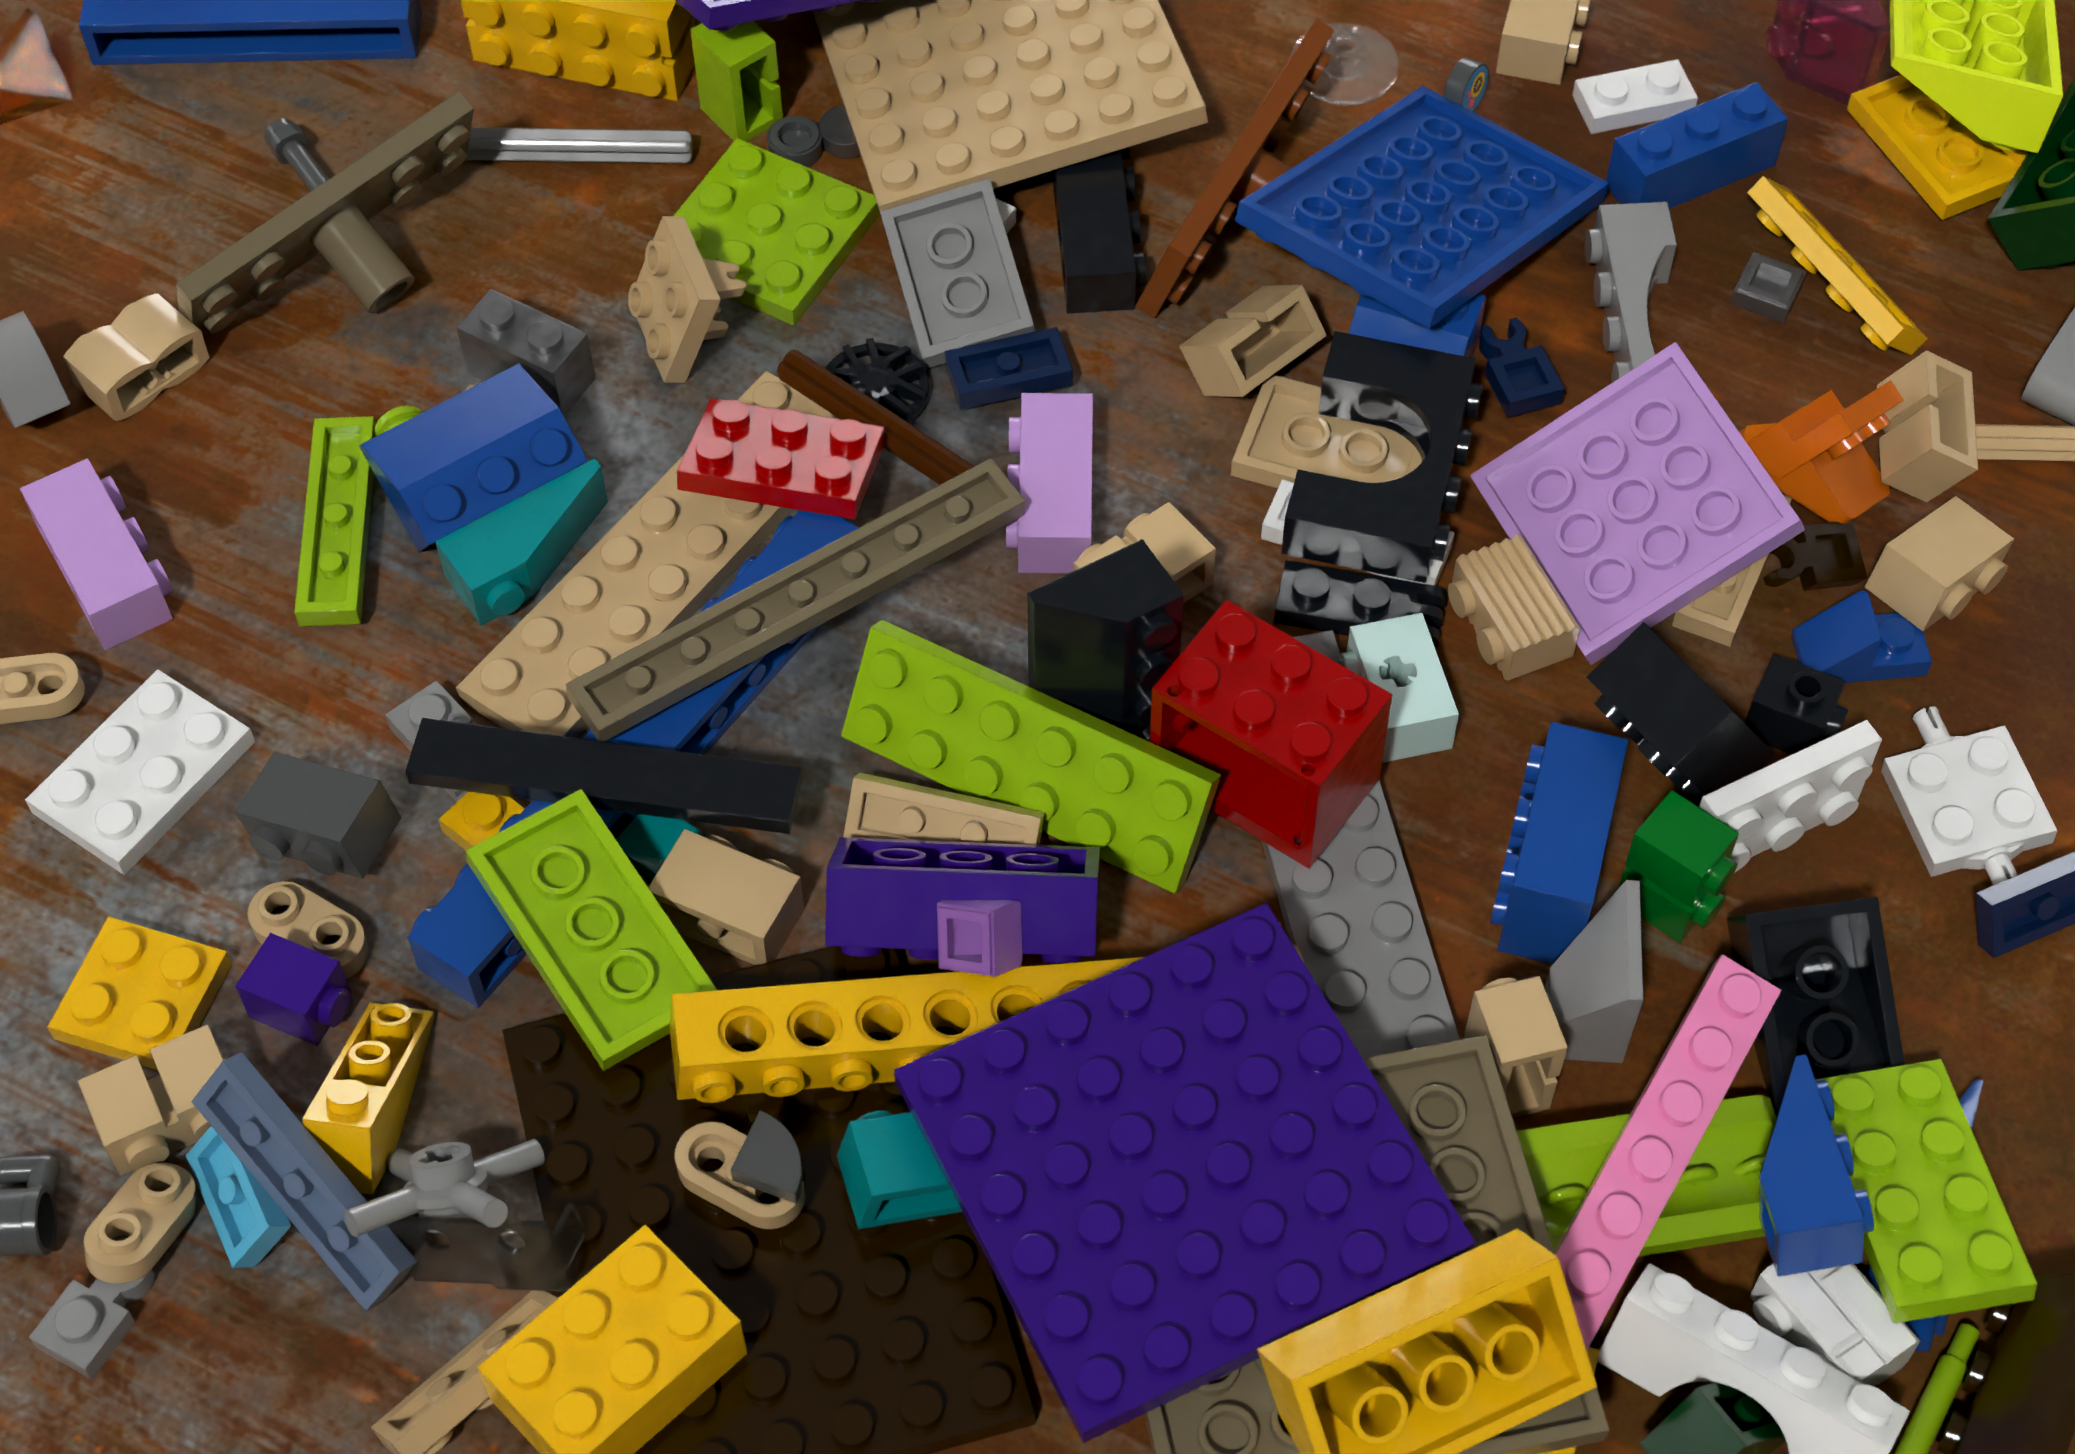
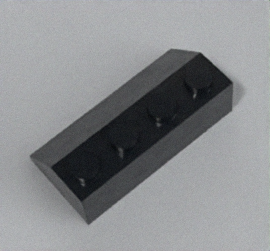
[1027,539,1184,742]

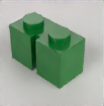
[1618,790,1739,944]

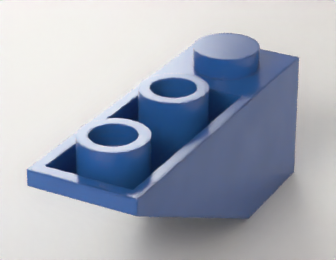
[1759,1054,1874,1277]

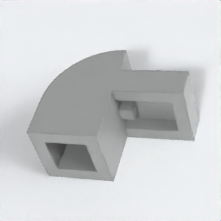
[0,311,71,428]

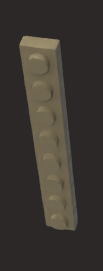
[566,458,1026,741]

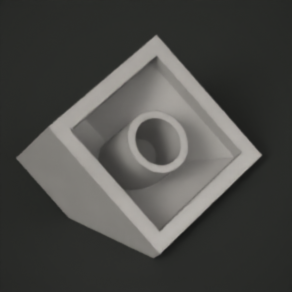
[1545,880,1643,1063]

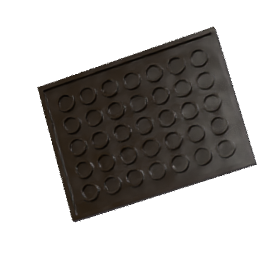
[502,946,1035,1454]

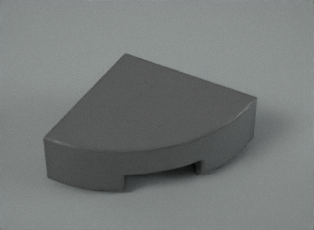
[731,1111,803,1204]

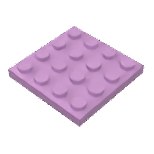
[1470,342,1805,665]

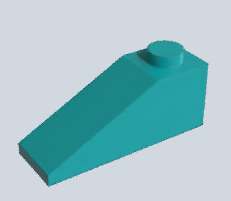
[435,458,608,626]

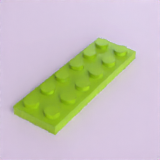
[841,620,1221,894]

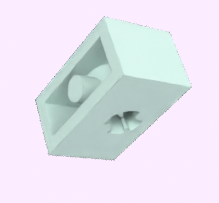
[1339,613,1459,763]

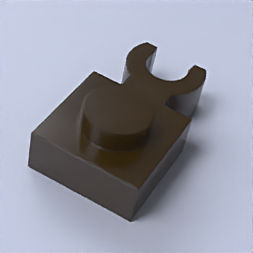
[1763,521,1868,591]

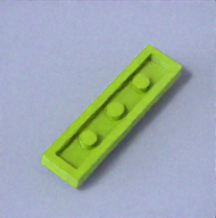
[294,416,376,627]

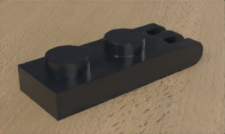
[1274,560,1448,648]

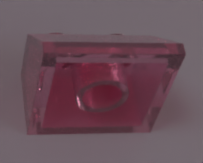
[1766,0,1890,105]

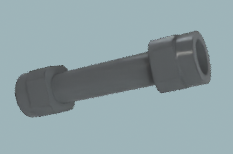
[264,118,329,192]

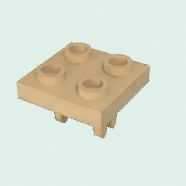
[628,216,747,383]

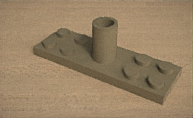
[176,91,474,334]

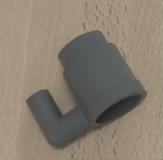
[0,1154,60,1256]

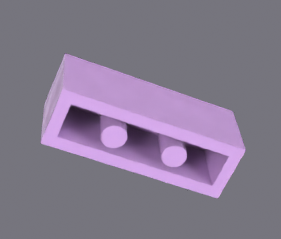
[1006,393,1093,573]
[20,458,174,651]

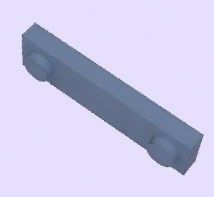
[191,1052,417,1311]

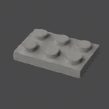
[880,178,1035,369]

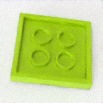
[674,138,880,326]

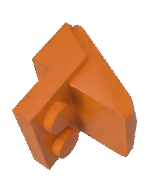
[1739,380,1904,524]

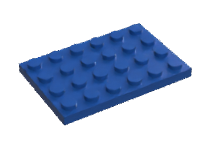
[1235,86,1609,329]

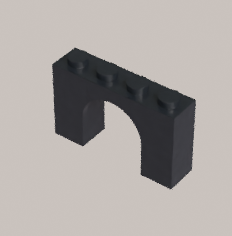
[1281,331,1483,583]

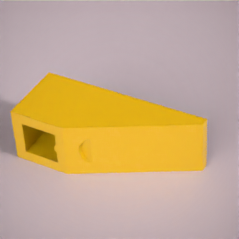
[302,1002,434,1195]

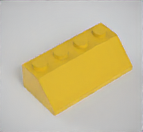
[1257,1228,1597,1454]

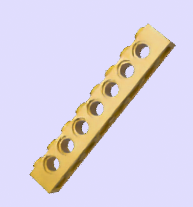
[670,957,1144,1103]

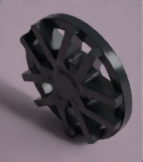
[826,338,929,423]

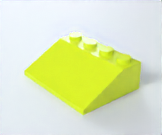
[1890,0,2063,153]

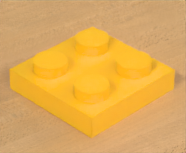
[47,916,232,1071]

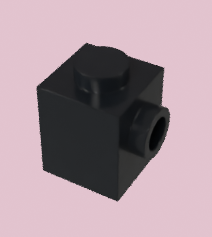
[1745,654,1848,755]

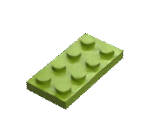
[465,789,717,1071]
[1815,1059,2037,1324]

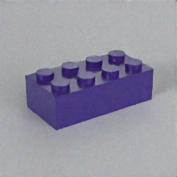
[825,837,1100,964]

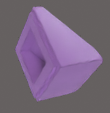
[937,900,1022,977]

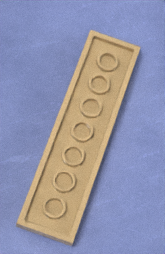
[456,371,839,738]

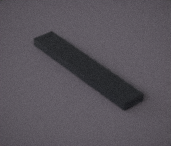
[405,718,803,834]

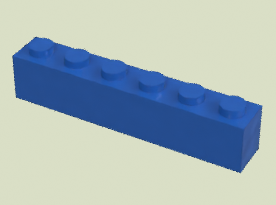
[79,0,422,65]

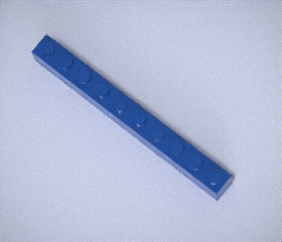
[407,510,859,1009]

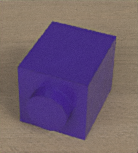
[235,933,352,1046]

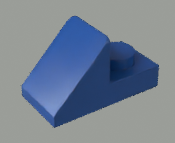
[1791,590,1932,683]

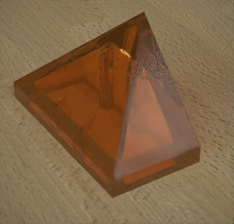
[0,8,74,125]

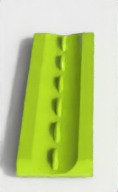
[1516,1095,1777,1257]

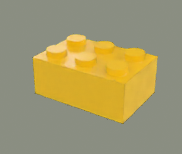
[477,1225,747,1454]

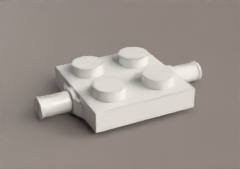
[1881,706,2058,885]

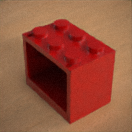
[1150,600,1393,869]

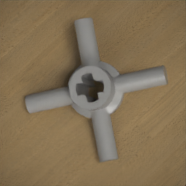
[344,1139,545,1237]

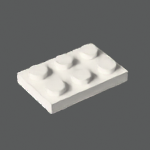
[25,669,255,875]
[1699,720,1882,873]

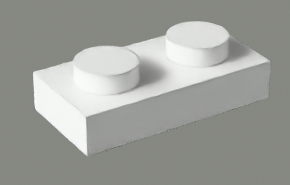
[1572,59,1698,134]

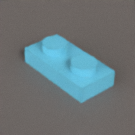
[186,1126,291,1268]

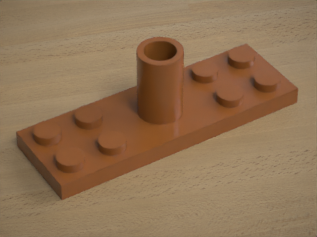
[1135,18,1335,319]

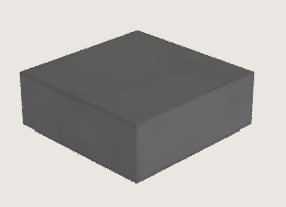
[1730,252,1807,323]

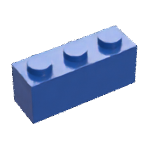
[1606,82,1788,209]

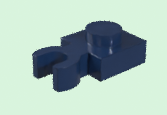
[1479,318,1565,418]

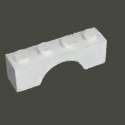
[1597,1263,1910,1454]

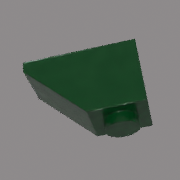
[1639,1382,1786,1454]

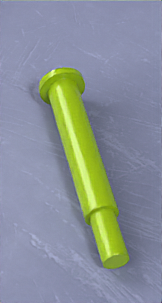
[1894,1324,1980,1454]

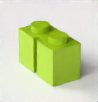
[690,21,783,142]

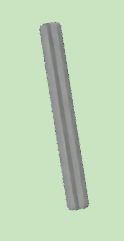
[465,127,693,164]

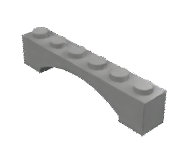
[1585,202,1677,383]

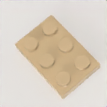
[1231,375,1423,488]

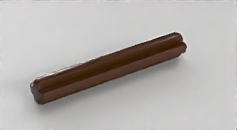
[777,350,975,485]

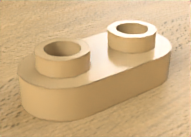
[0,653,85,724]
[247,881,369,979]
[675,1122,805,1229]
[84,1163,196,1284]

